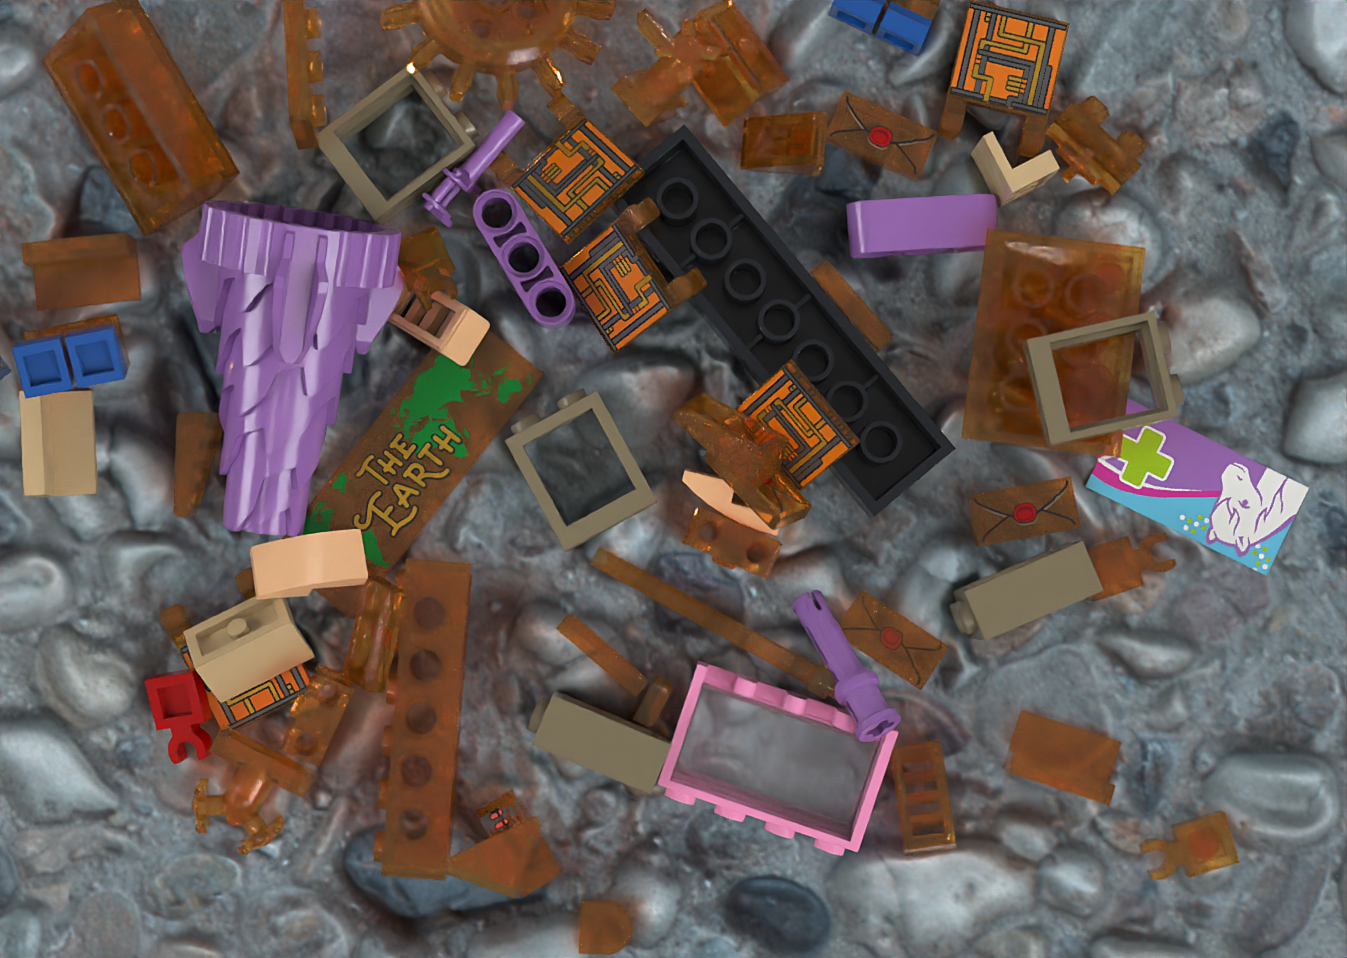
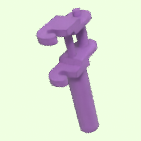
[421,109,525,228]

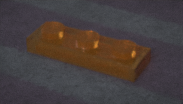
[283,0,327,150]

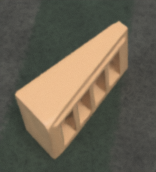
[387,270,490,366]

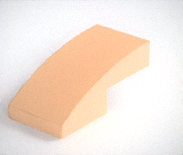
[682,468,783,536]
[250,529,368,600]

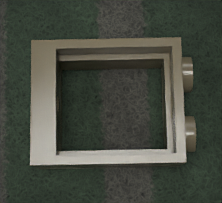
[312,62,479,225]
[1023,311,1184,448]
[504,388,657,552]
[950,541,1104,641]
[527,691,672,795]

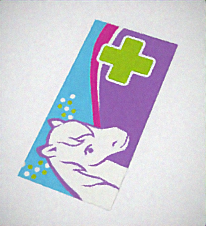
[1085,399,1309,576]

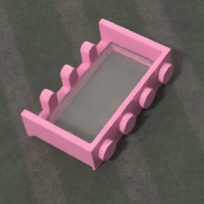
[657,660,899,856]

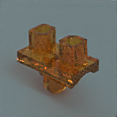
[1045,96,1146,195]

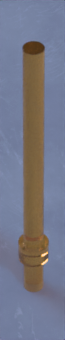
[590,547,836,700]

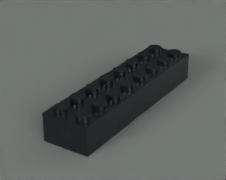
[609,124,956,518]

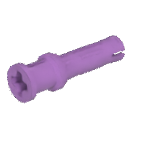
[792,590,901,742]

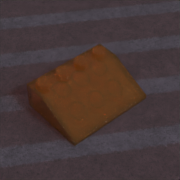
[961,229,1146,461]

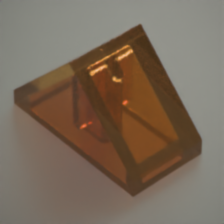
[740,111,828,177]
[439,816,543,898]

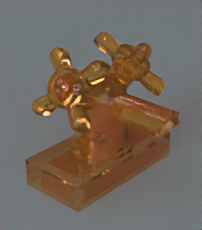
[610,8,732,127]
[192,724,317,855]

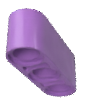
[473,189,576,330]
[846,194,1000,258]

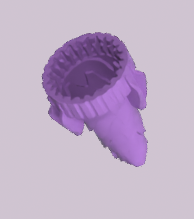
[182,200,406,537]

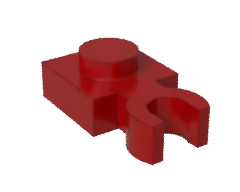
[144,668,213,764]

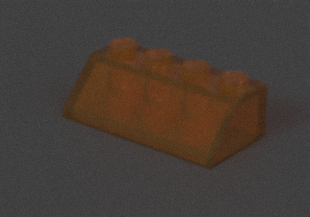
[41,0,240,237]

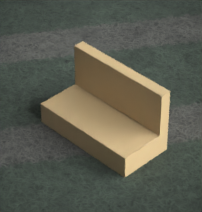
[971,131,1060,208]
[19,390,98,498]
[183,596,315,703]

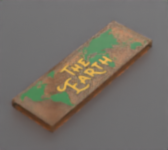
[282,329,545,619]

